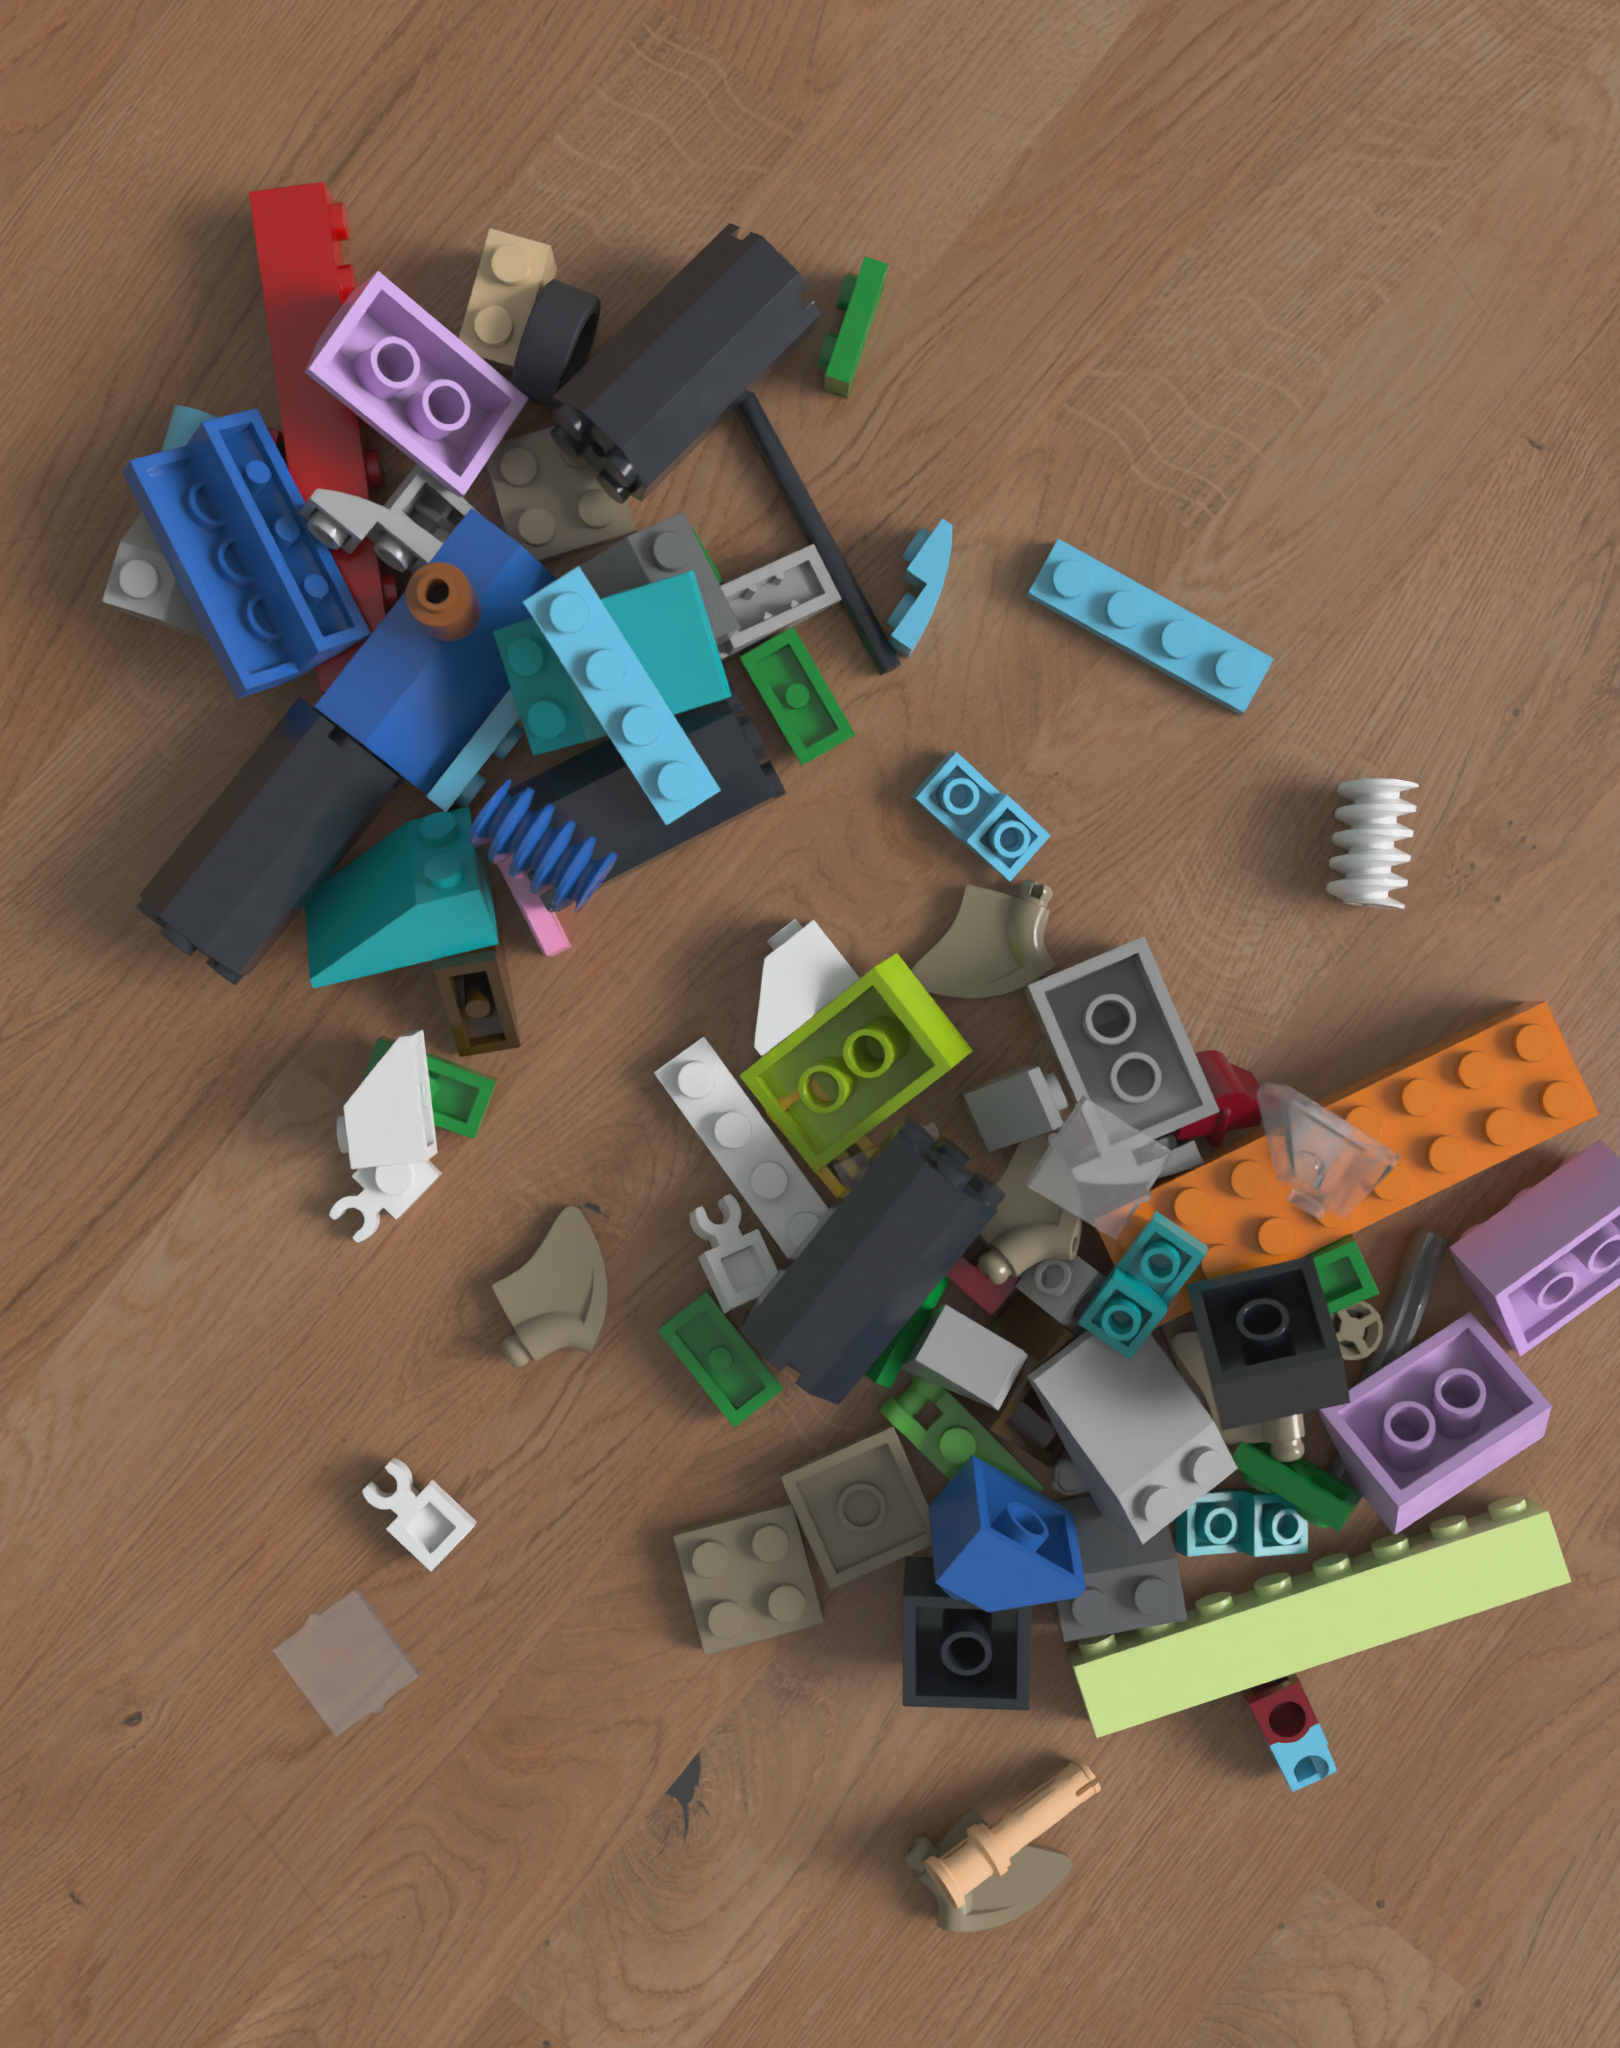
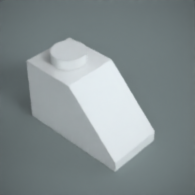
[754,919,860,1056]
[337,1029,438,1169]

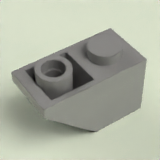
[959,1063,1068,1152]

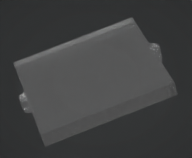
[1025,1095,1174,1239]
[272,1587,420,1737]

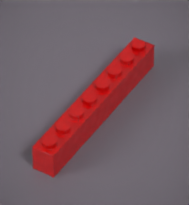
[249,182,402,695]

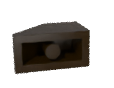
[433,917,521,1057]

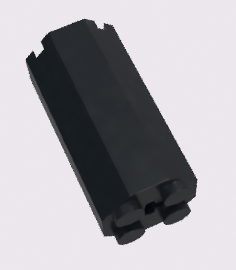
[550,223,821,504]
[508,681,786,913]
[136,697,405,985]
[740,1117,1006,1405]

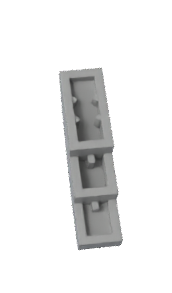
[717,544,841,663]

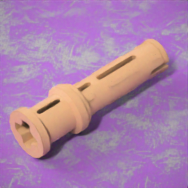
[924,1757,1101,1910]

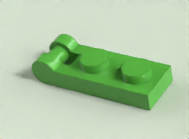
[879,1375,1044,1493]

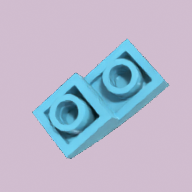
[887,518,953,658]
[910,750,1051,882]

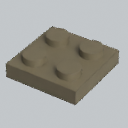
[486,426,637,564]
[780,1423,932,1590]
[673,1500,824,1655]

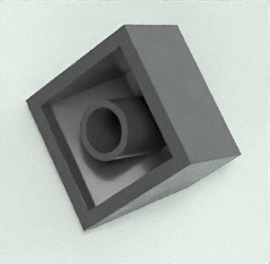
[579,512,741,648]
[1052,1494,1188,1642]

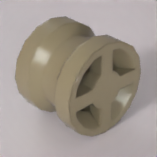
[1330,1301,1383,1360]

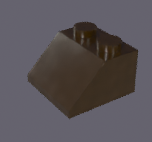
[944,1291,1079,1468]

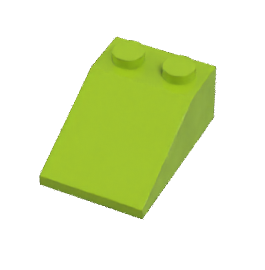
[739,953,973,1173]

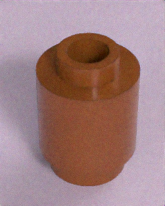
[406,562,481,642]

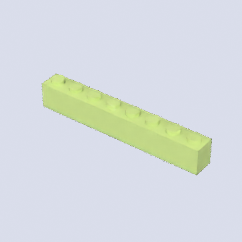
[1066,1496,1571,1738]

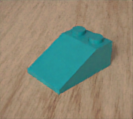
[493,570,732,756]
[305,807,499,989]

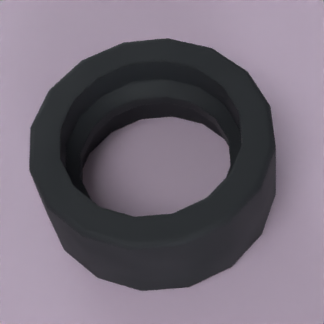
[512,279,601,408]

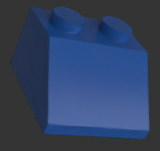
[929,1455,1086,1612]

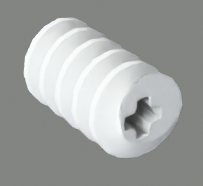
[1326,778,1419,910]

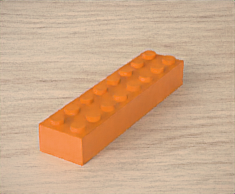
[1083,1001,1600,1328]

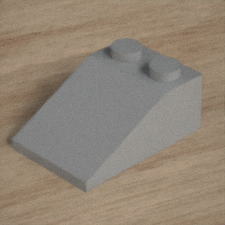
[1024,936,1220,1161]
[1027,1330,1238,1545]

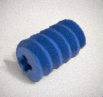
[467,779,617,914]

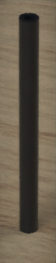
[735,392,902,676]

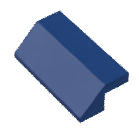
[122,408,371,699]
[314,508,557,796]

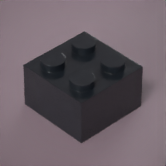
[1186,1256,1350,1431]
[903,1556,1031,1710]

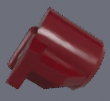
[1172,1050,1270,1148]

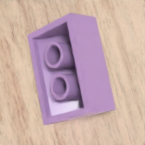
[305,271,529,498]
[1449,1139,1620,1357]
[1319,1312,1552,1535]

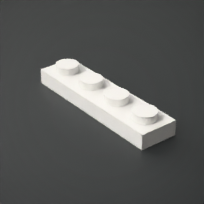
[654,1036,829,1259]

